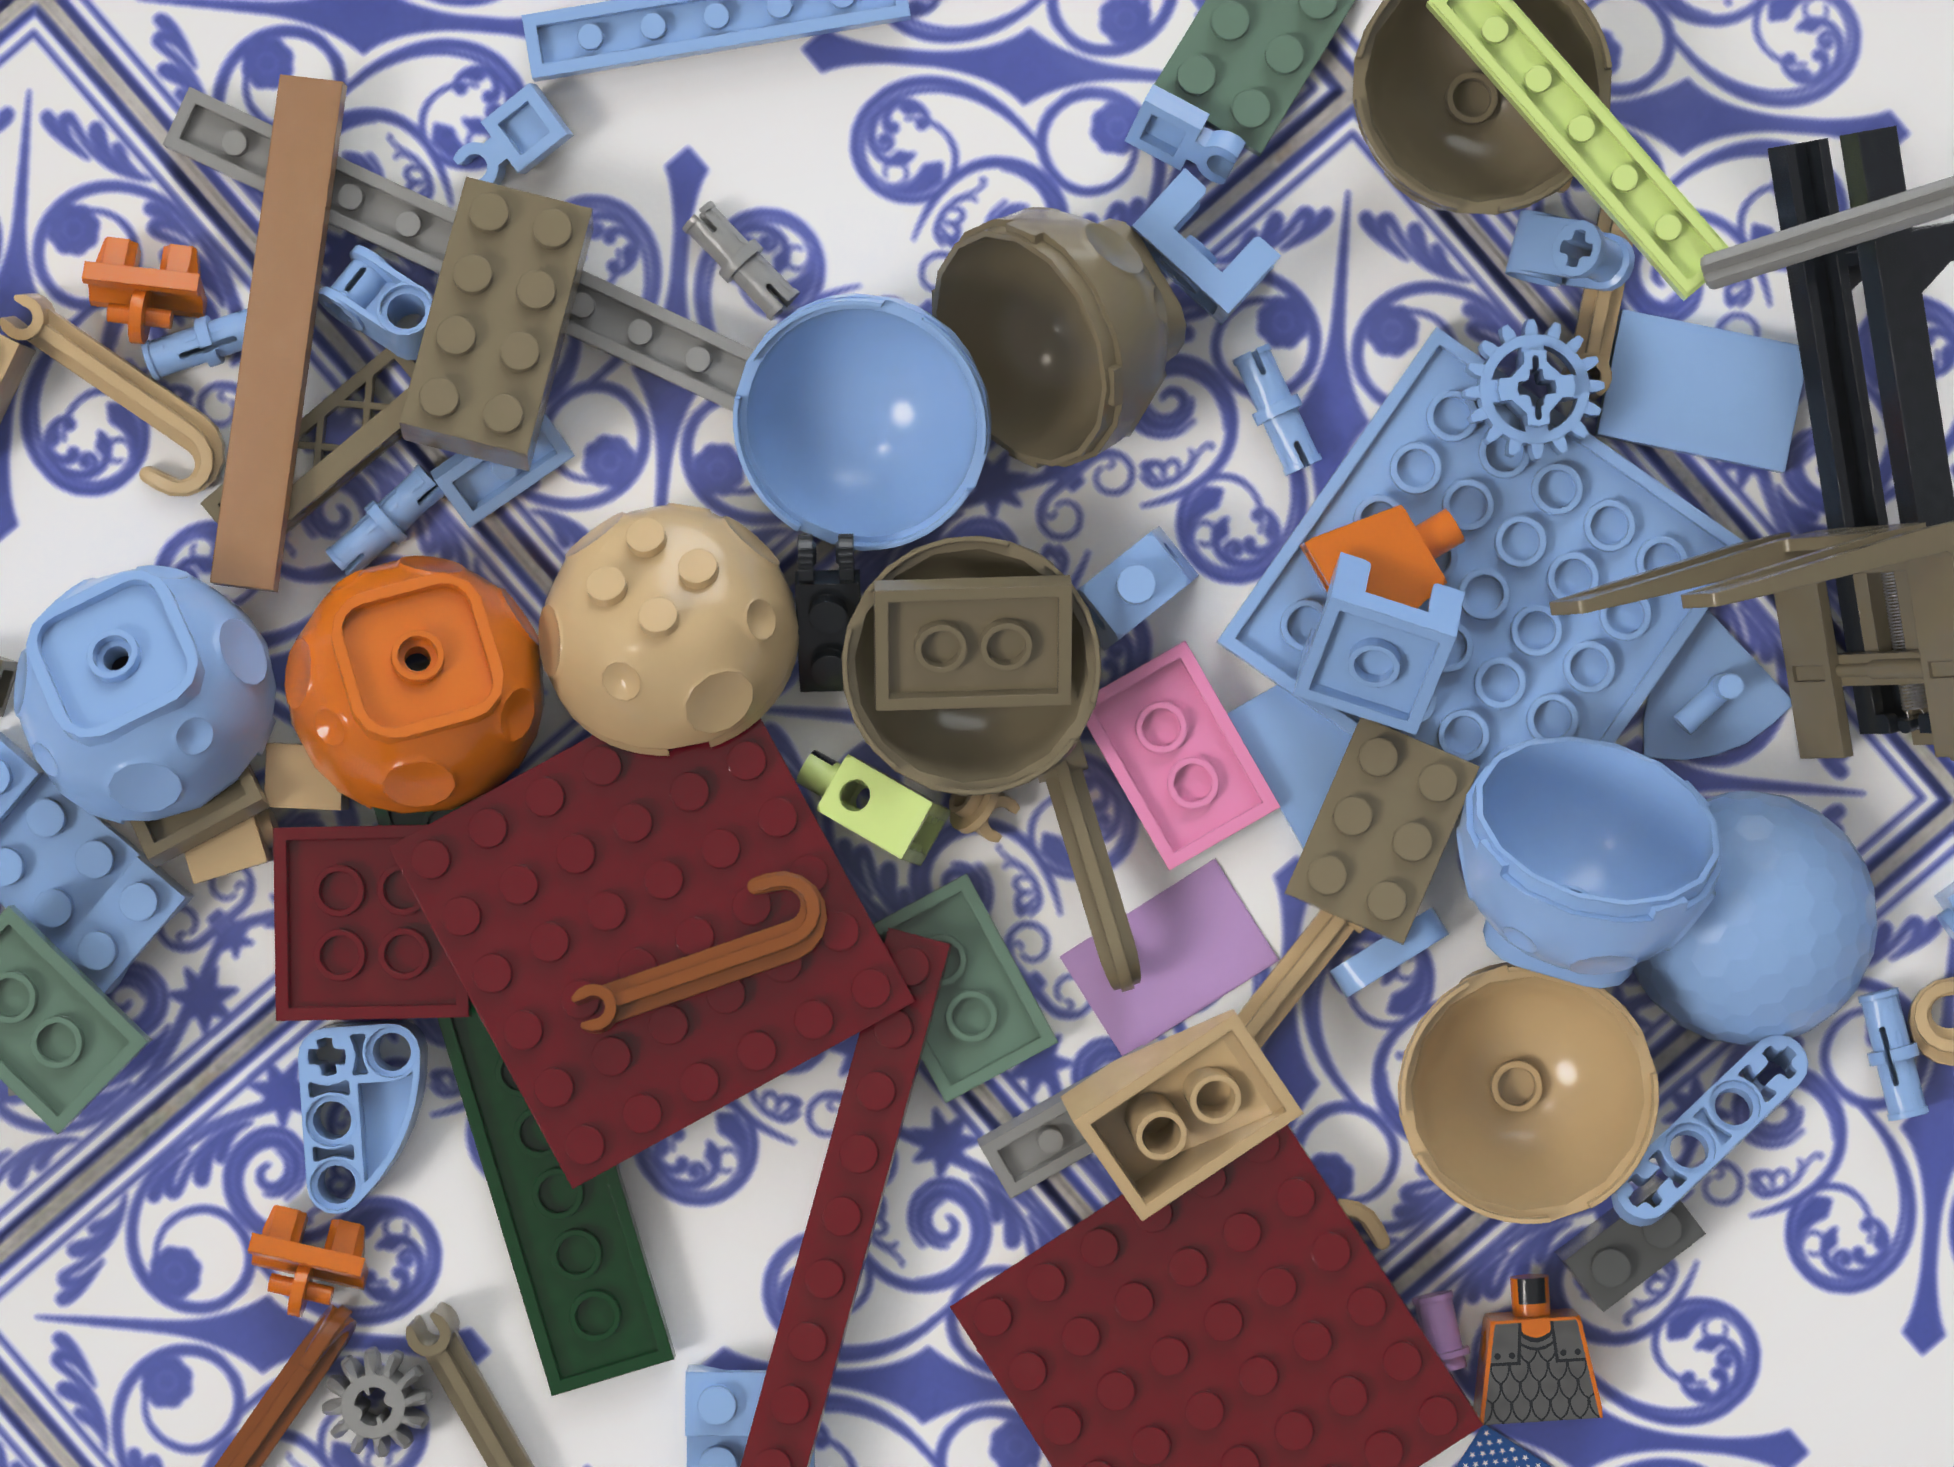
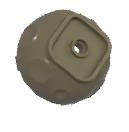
[932,207,1187,469]

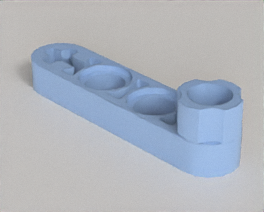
[1611,1035,1809,1227]

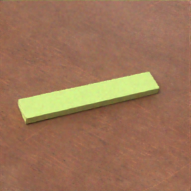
[1426,0,1728,302]

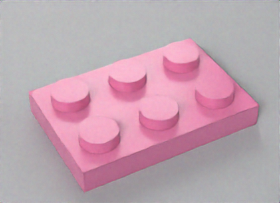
[1086,641,1280,871]

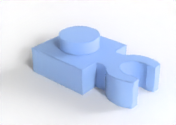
[453,83,574,185]
[1125,84,1246,184]

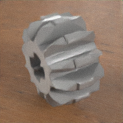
[322,1346,433,1457]

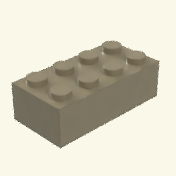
[399,177,594,471]

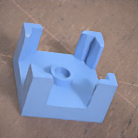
[1132,168,1281,325]
[1293,552,1465,735]

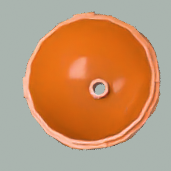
[284,556,545,814]

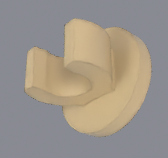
[949,792,1020,842]

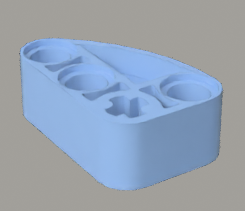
[298,1019,428,1214]

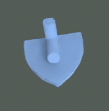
[1643,610,1792,761]

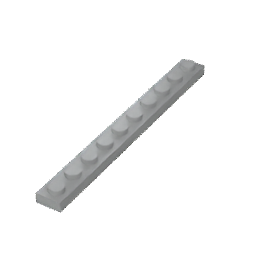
[162,87,754,412]

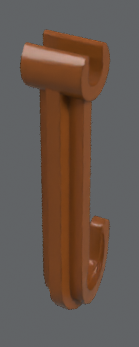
[571,871,827,1034]
[214,1304,357,1467]

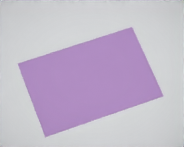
[1059,859,1279,1056]

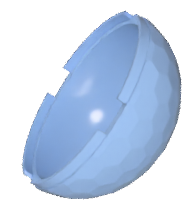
[733,293,992,551]
[1633,791,1878,1046]

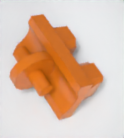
[82,237,208,345]
[247,1205,369,1318]

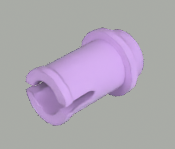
[1412,1290,1470,1372]

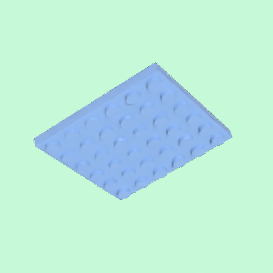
[1216,327,1744,814]

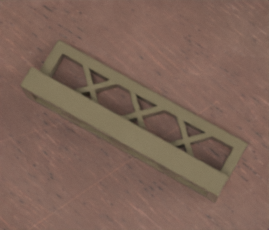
[200,348,415,534]

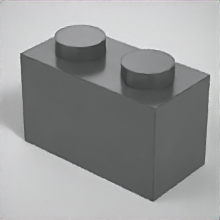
[1555,1175,1706,1312]

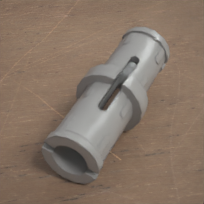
[682,201,800,321]

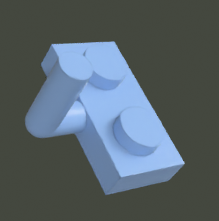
[430,413,575,528]

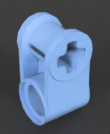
[1505,210,1635,292]
[318,245,432,360]

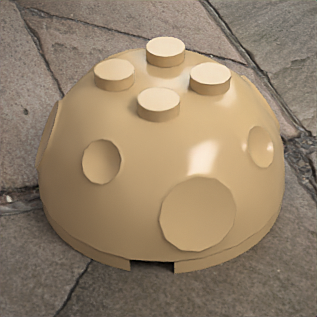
[538,503,799,756]
[1398,962,1659,1224]

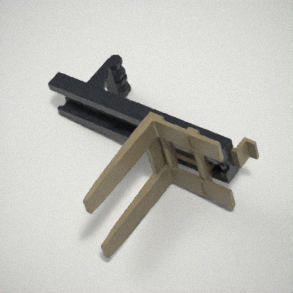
[1549,126,1954,761]

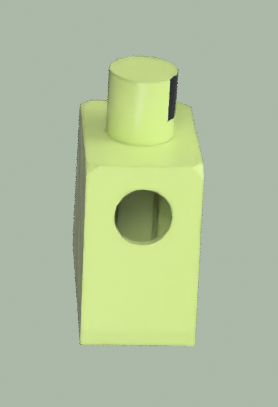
[796,750,951,866]

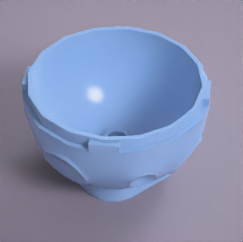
[14,565,276,825]
[1456,736,1722,989]

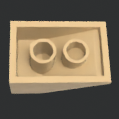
[1060,1009,1304,1221]

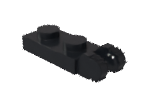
[795,534,861,692]

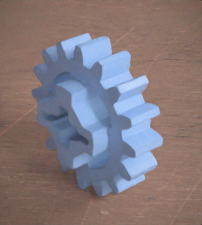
[1461,319,1605,461]

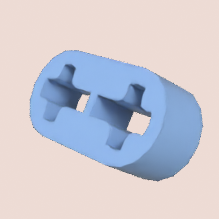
[1330,907,1449,998]

